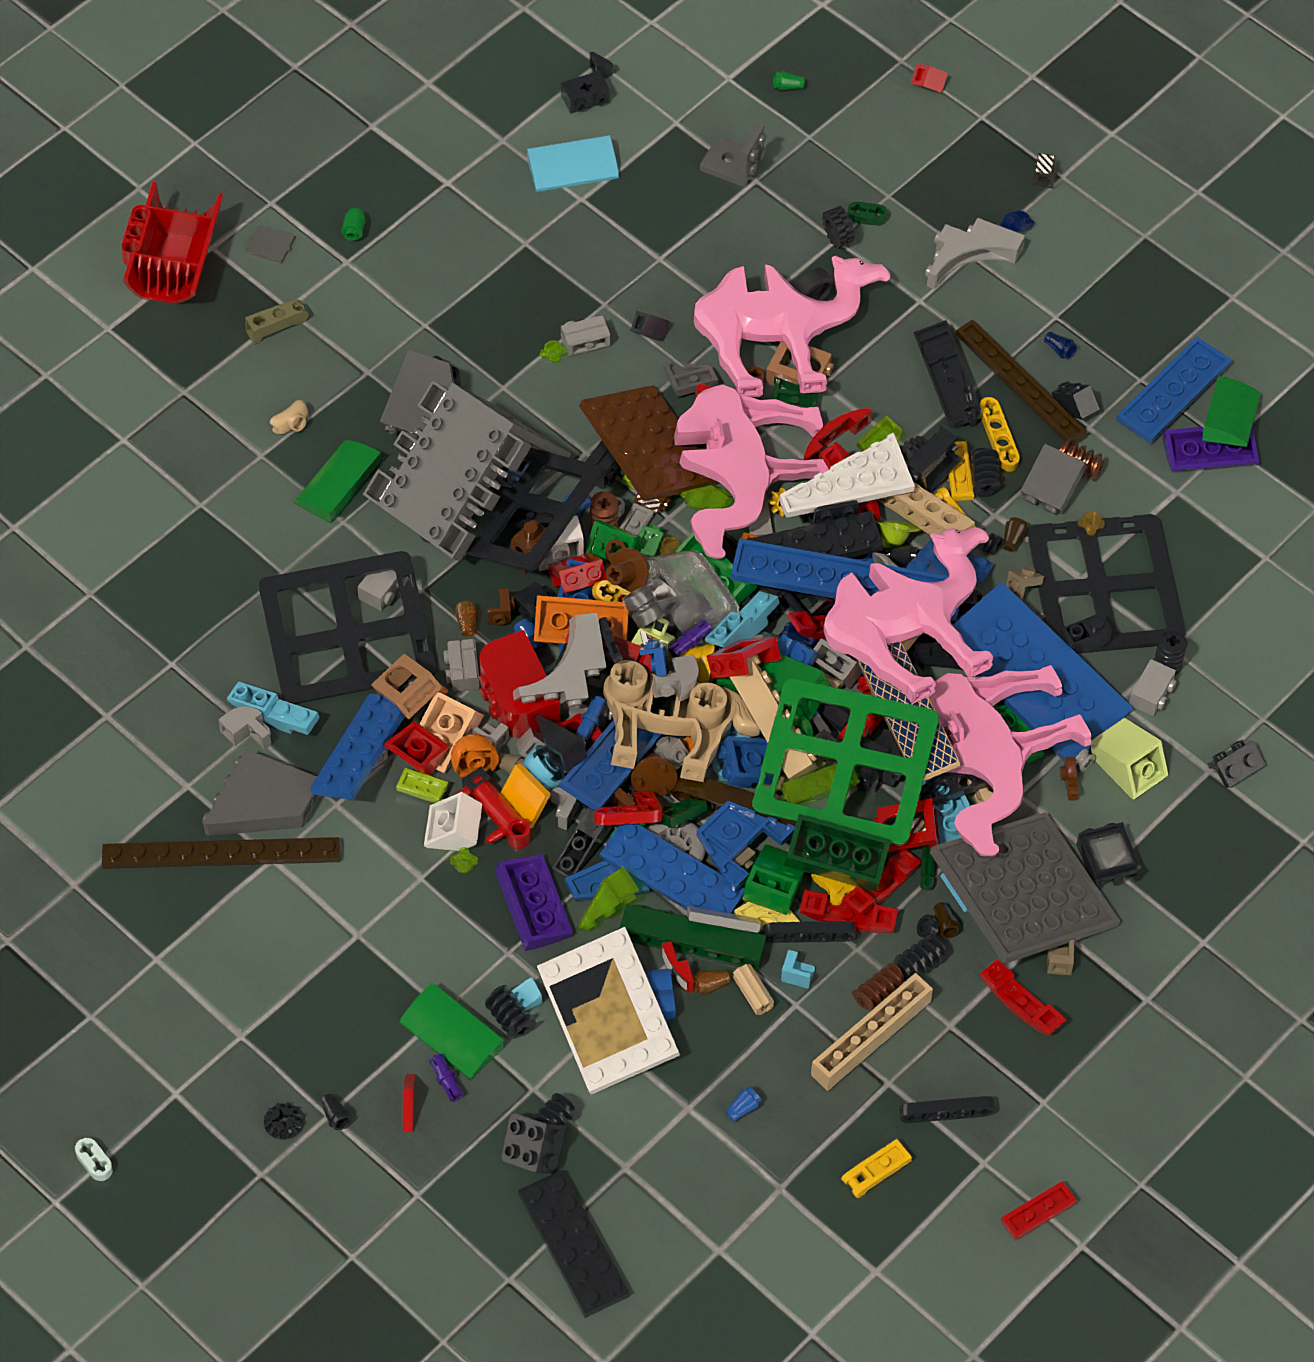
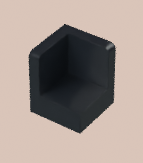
[630,311,669,341]

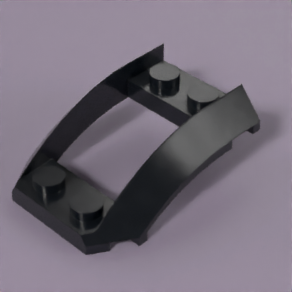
[913,589,982,671]

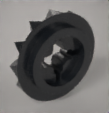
[264,1102,303,1140]

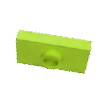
[396,768,449,803]

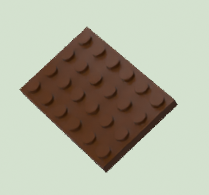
[579,385,718,502]

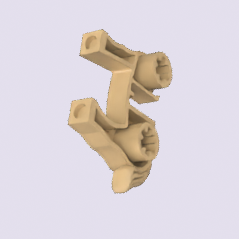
[603,660,761,782]

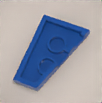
[565,861,650,902]

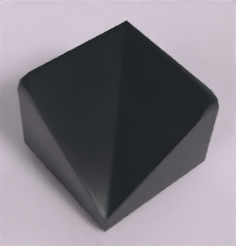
[589,52,612,79]

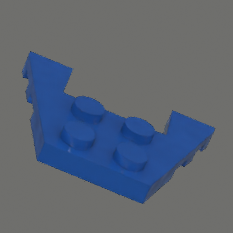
[696,801,795,892]

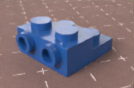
[718,736,774,787]

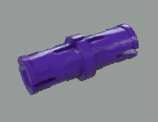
[668,619,712,658]
[429,1053,464,1102]

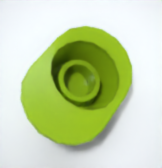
[875,520,921,548]

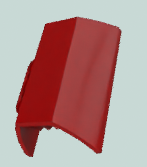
[121,181,223,304]

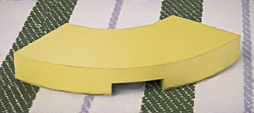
[733,902,800,932]

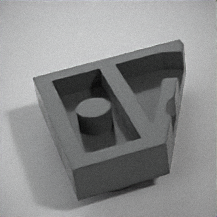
[663,362,718,397]

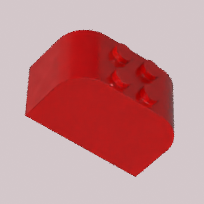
[479,630,560,738]

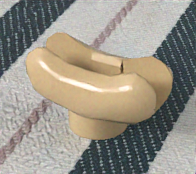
[270,400,309,434]

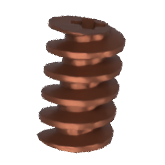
[1059,439,1105,481]
[590,491,618,531]
[852,963,904,1012]

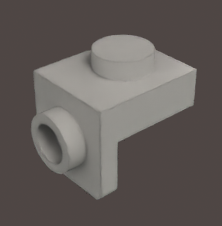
[650,736,689,770]

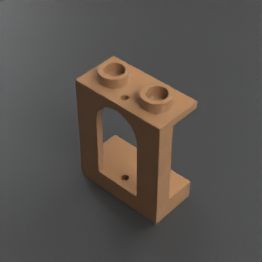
[766,341,834,393]
[371,654,442,719]

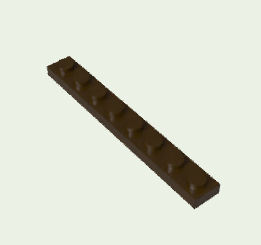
[956,319,1087,446]

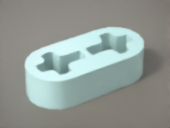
[75,1138,112,1181]

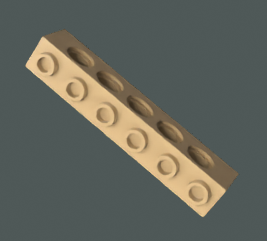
[876,482,975,535]

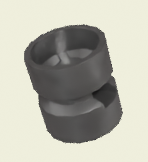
[622,585,664,628]

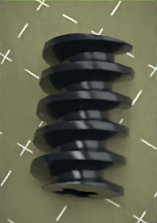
[971,448,1001,497]
[1154,631,1188,676]
[893,934,946,981]
[485,985,536,1039]
[532,1093,575,1126]

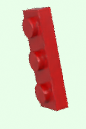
[1001,1181,1077,1241]

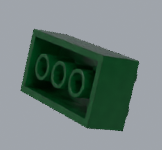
[784,814,891,892]

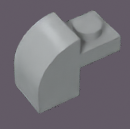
[652,655,699,701]
[218,706,271,750]

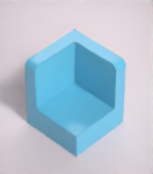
[781,950,815,989]

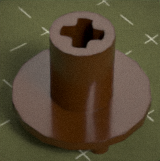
[606,548,649,592]
[631,753,677,797]

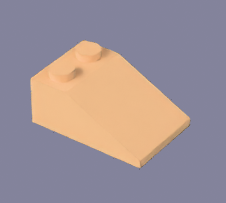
[420,692,484,773]

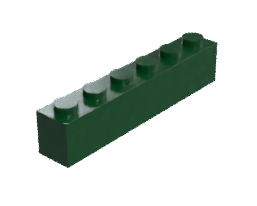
[619,904,766,972]

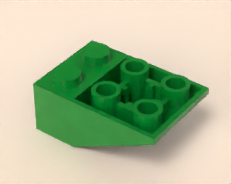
[742,845,805,915]

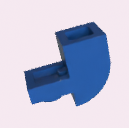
[778,631,818,666]

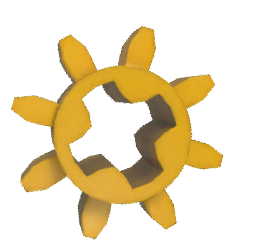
[767,487,786,517]

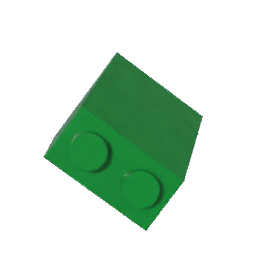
[759,654,832,721]

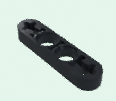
[920,773,990,806]
[763,921,857,943]
[899,1096,996,1123]

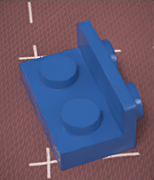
[639,640,669,676]

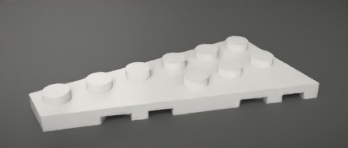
[779,433,915,518]

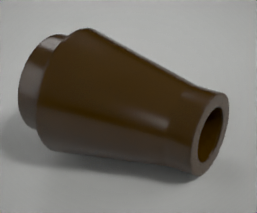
[1002,517,1027,552]
[934,902,960,938]

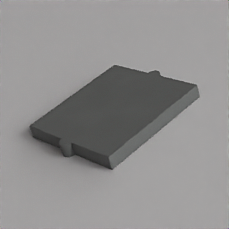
[247,225,295,264]

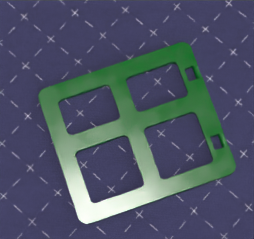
[752,679,939,845]

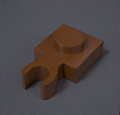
[1060,757,1079,800]

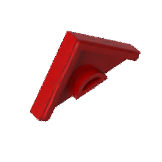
[403,1074,415,1132]

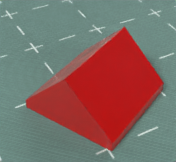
[384,721,450,776]

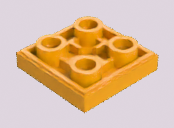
[500,763,551,829]

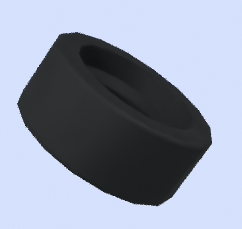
[794,267,835,301]

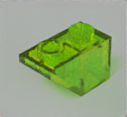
[680,485,734,510]

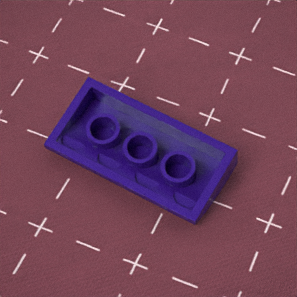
[1162,427,1259,471]
[495,854,573,951]

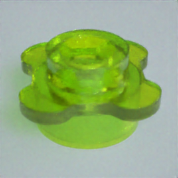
[540,340,566,363]
[450,847,478,873]

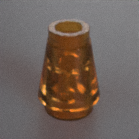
[454,601,477,637]
[692,970,730,995]

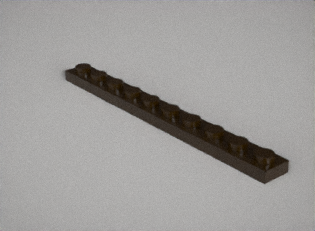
[102,837,340,869]

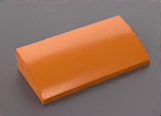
[534,596,629,644]

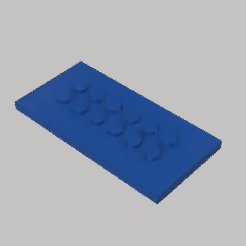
[953,582,1133,761]

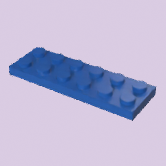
[1116,337,1232,444]
[310,693,405,800]
[559,709,663,810]
[600,823,744,914]

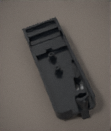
[913,320,983,428]

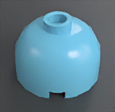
[523,745,566,792]

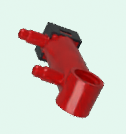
[455,767,531,850]

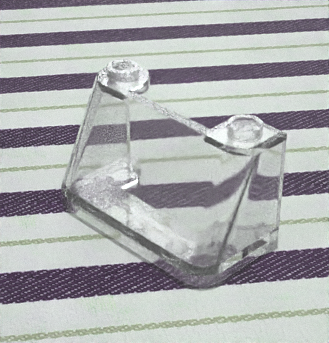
[646,550,739,639]

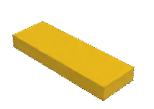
[948,441,974,501]

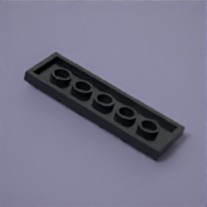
[745,511,883,558]
[518,1170,630,1318]

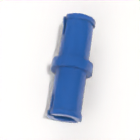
[575,696,607,743]

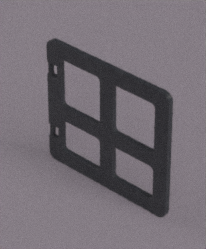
[419,448,603,572]
[1027,514,1185,654]
[258,551,436,705]

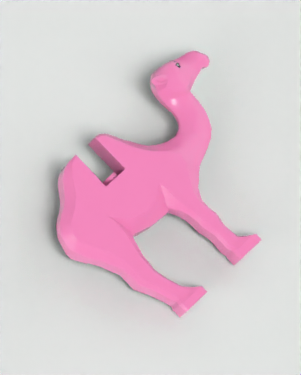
[694,256,890,397]
[674,385,829,560]
[823,527,993,704]
[928,665,1091,856]

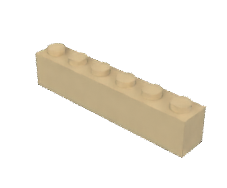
[729,647,818,782]
[811,973,933,1091]

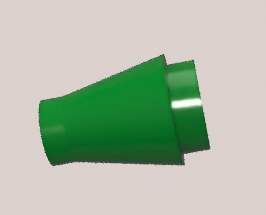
[773,70,804,91]

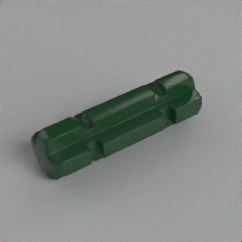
[920,846,935,890]

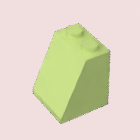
[1090,718,1168,800]

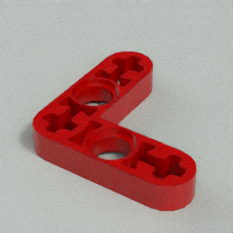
[594,791,662,825]

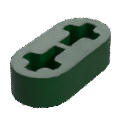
[847,201,888,226]

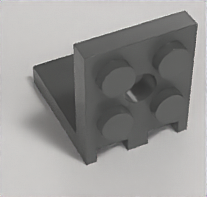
[700,123,767,188]

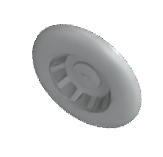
[647,820,706,862]

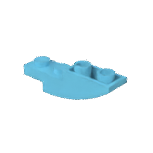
[705,591,779,647]
[227,681,320,735]

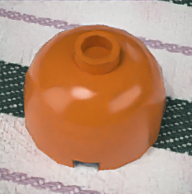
[451,734,499,778]

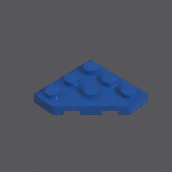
[907,540,994,581]

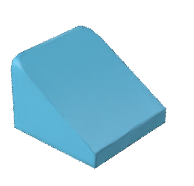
[512,977,542,1011]

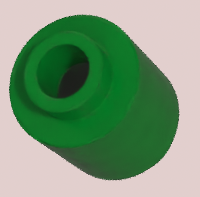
[341,208,366,241]

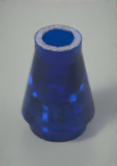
[1044,331,1077,359]

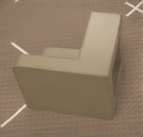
[1047,940,1074,975]

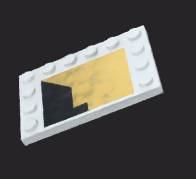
[537,927,680,1095]

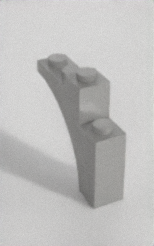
[925,218,1025,289]
[513,613,606,707]

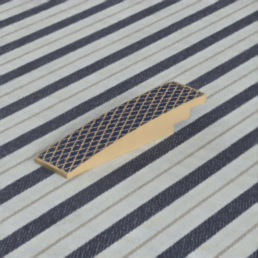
[857,642,961,781]

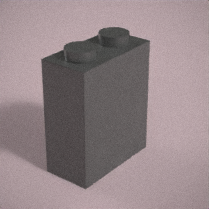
[1021,444,1087,514]

